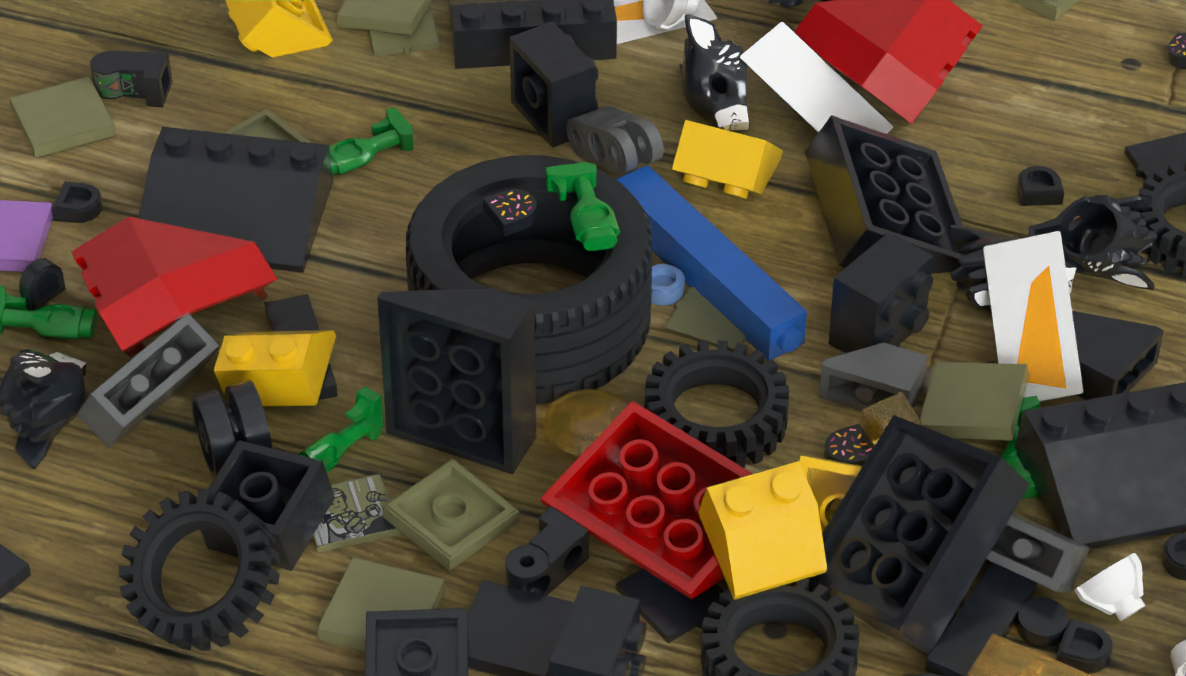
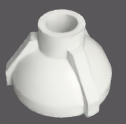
[643,0,698,31]
[1074,553,1146,621]

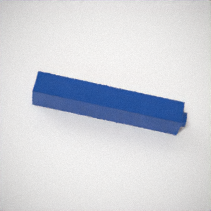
[616,165,807,361]

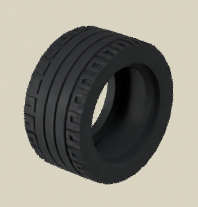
[406,155,652,404]

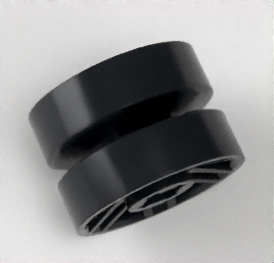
[191,380,273,478]

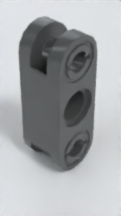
[566,105,664,174]

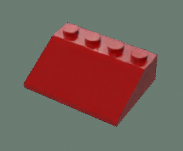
[540,401,753,599]

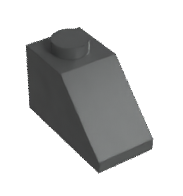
[819,343,928,420]

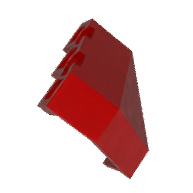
[794,0,983,124]
[71,216,278,358]

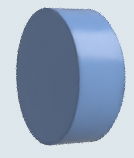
[651,264,685,306]

